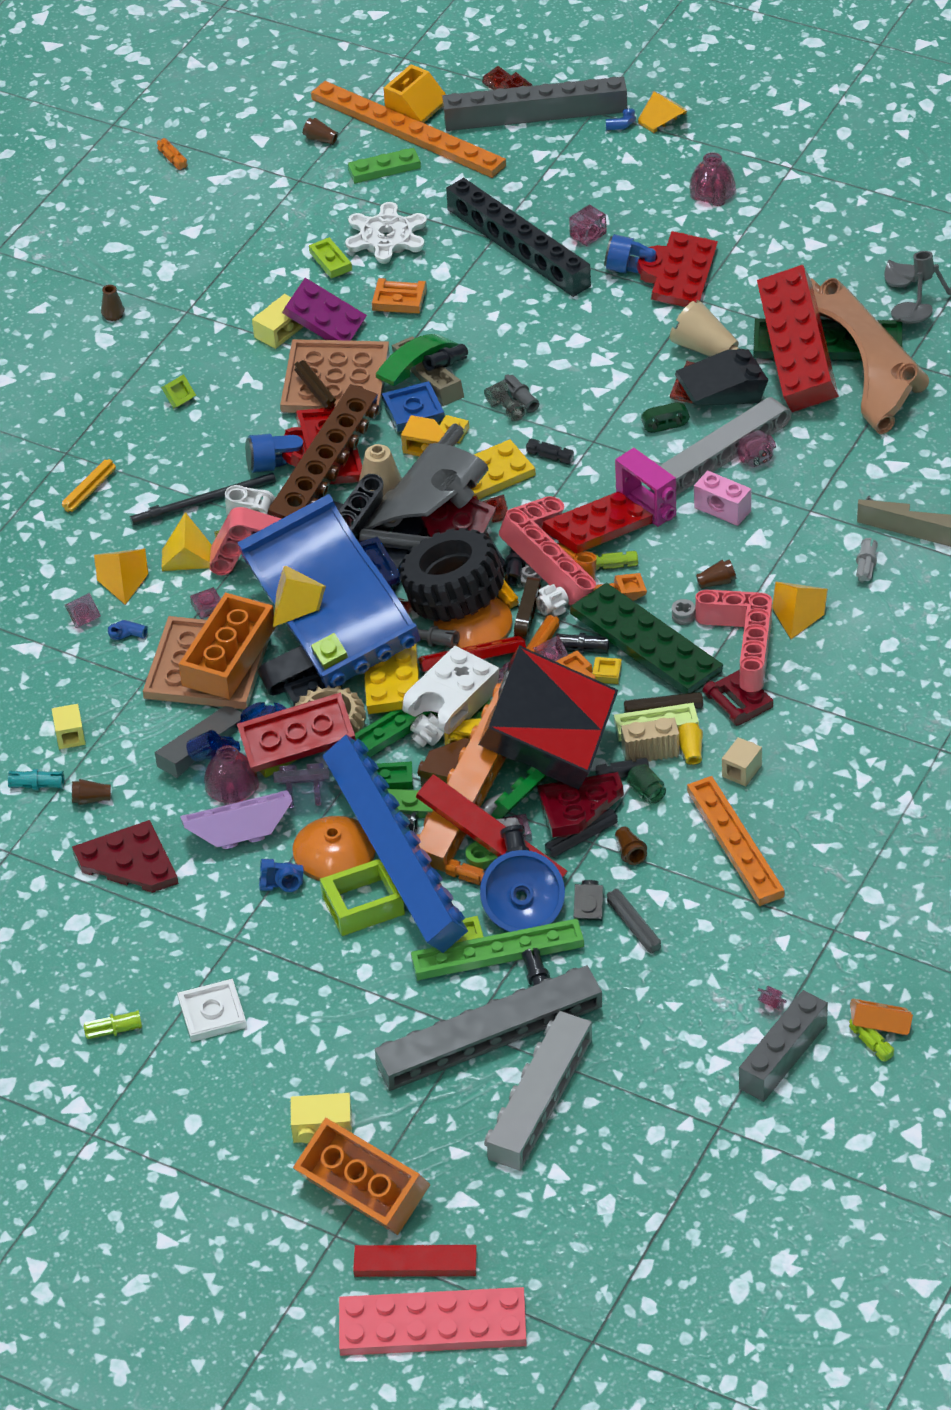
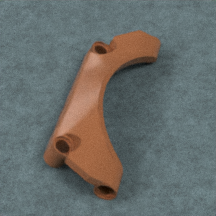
[810,278,929,434]

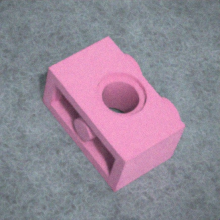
[694,470,751,526]

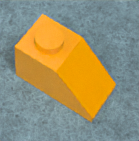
[401,415,445,456]

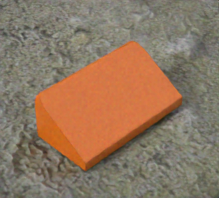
[850,998,913,1035]

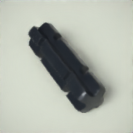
[526,438,574,464]
[595,757,649,778]

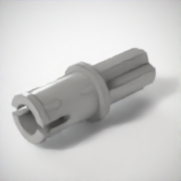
[856,538,878,583]

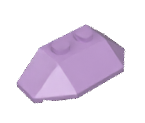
[180,790,292,849]

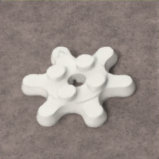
[345,202,427,264]

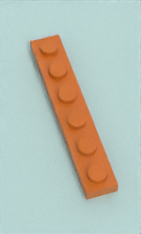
[687,776,785,906]

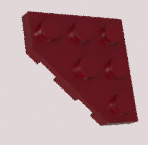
[420,498,496,537]
[537,772,624,838]
[72,820,179,893]

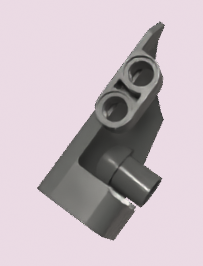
[359,443,488,534]

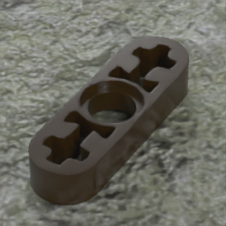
[514,577,541,639]

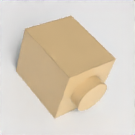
[722,737,762,787]

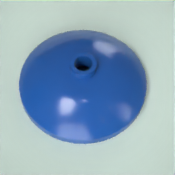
[480,850,565,932]

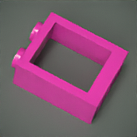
[615,447,676,527]

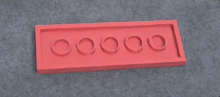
[339,1287,527,1356]

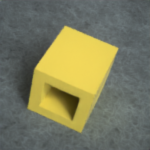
[52,704,86,750]

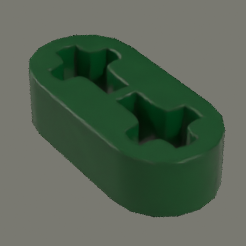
[641,402,690,433]

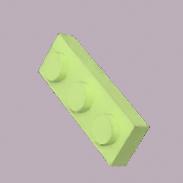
[614,703,699,741]

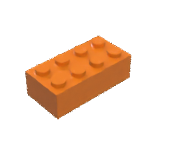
[179,592,276,700]
[293,1117,431,1235]

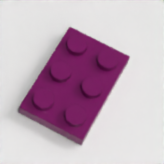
[282,277,367,341]

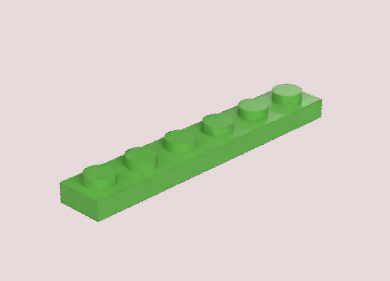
[411,919,584,980]

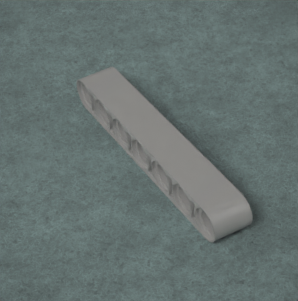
[649,397,792,495]

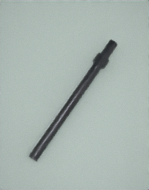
[130,473,276,526]

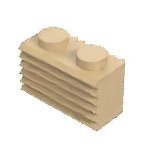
[621,717,679,762]

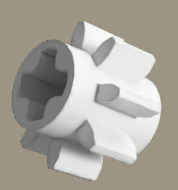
[536,584,569,617]
[410,713,444,747]

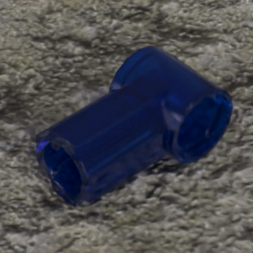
[186,730,241,762]

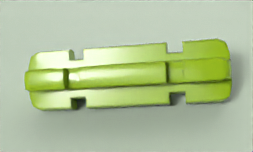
[595,551,638,570]
[849,1019,894,1062]

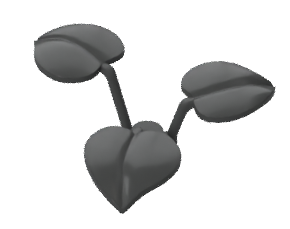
[884,251,951,324]

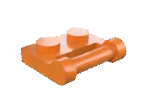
[372,278,427,314]

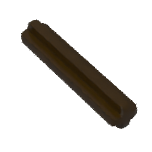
[294,360,336,409]
[624,692,703,713]

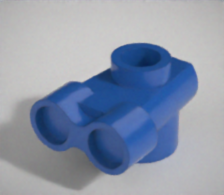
[259,859,303,892]

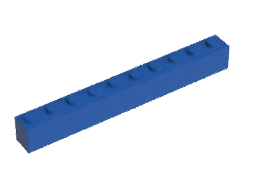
[322,735,468,953]

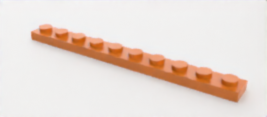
[311,81,506,178]

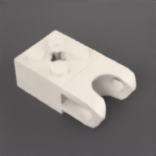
[403,646,499,734]

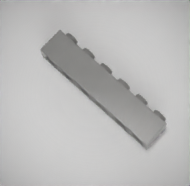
[484,1011,592,1171]

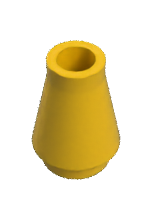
[678,723,703,765]

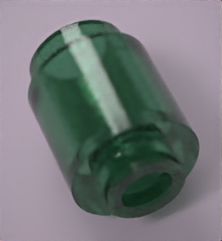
[627,764,666,804]

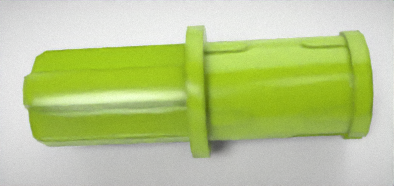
[83,1010,142,1039]

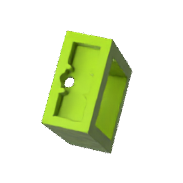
[320,859,405,936]

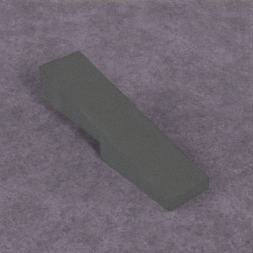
[154,706,248,778]

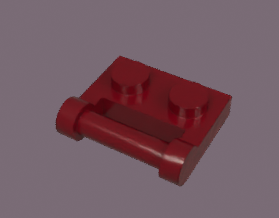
[702,669,773,726]

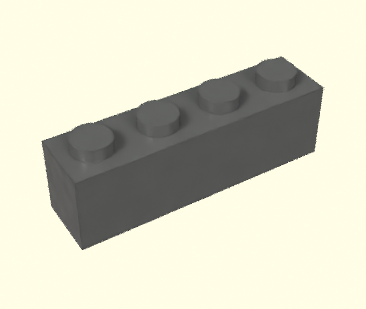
[739,990,828,1102]

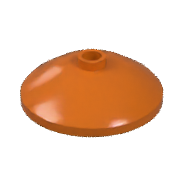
[434,597,513,648]
[293,816,376,881]

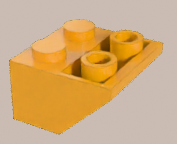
[383,64,446,123]

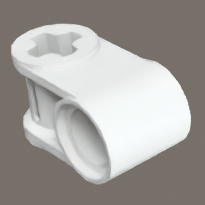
[225,485,275,516]

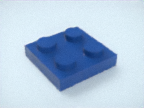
[382,381,445,432]

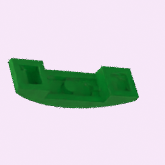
[376,334,458,386]

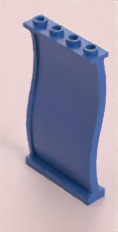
[237,494,421,688]

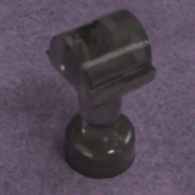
[484,381,526,421]

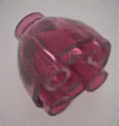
[689,153,736,206]
[204,746,259,805]

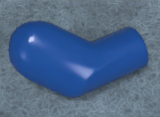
[606,108,636,130]
[108,620,148,640]

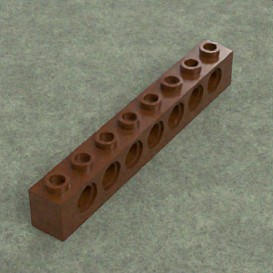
[267,384,379,519]

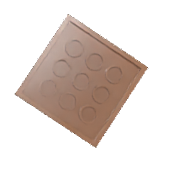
[280,339,390,415]
[143,616,270,710]

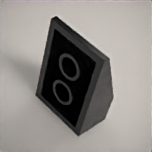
[675,349,768,405]

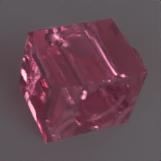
[569,204,607,246]

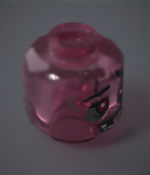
[736,430,776,467]

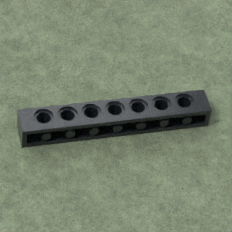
[446,177,591,297]

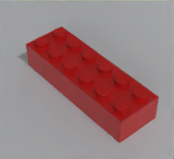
[757,264,839,412]

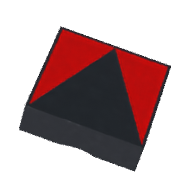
[478,645,618,790]

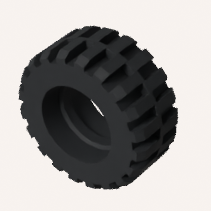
[399,528,505,622]

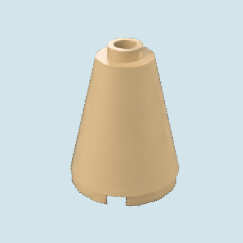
[669,300,740,357]
[359,444,402,497]

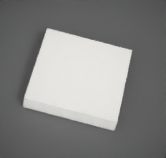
[177,979,247,1042]

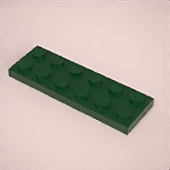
[753,318,902,360]
[570,582,723,694]

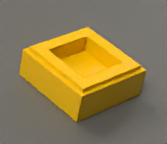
[592,657,622,684]

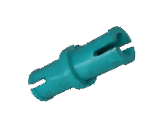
[8,769,65,790]

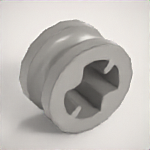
[672,599,695,625]

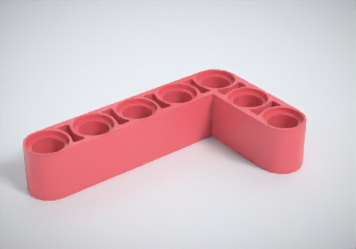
[499,496,596,605]
[210,507,281,576]
[695,590,772,692]

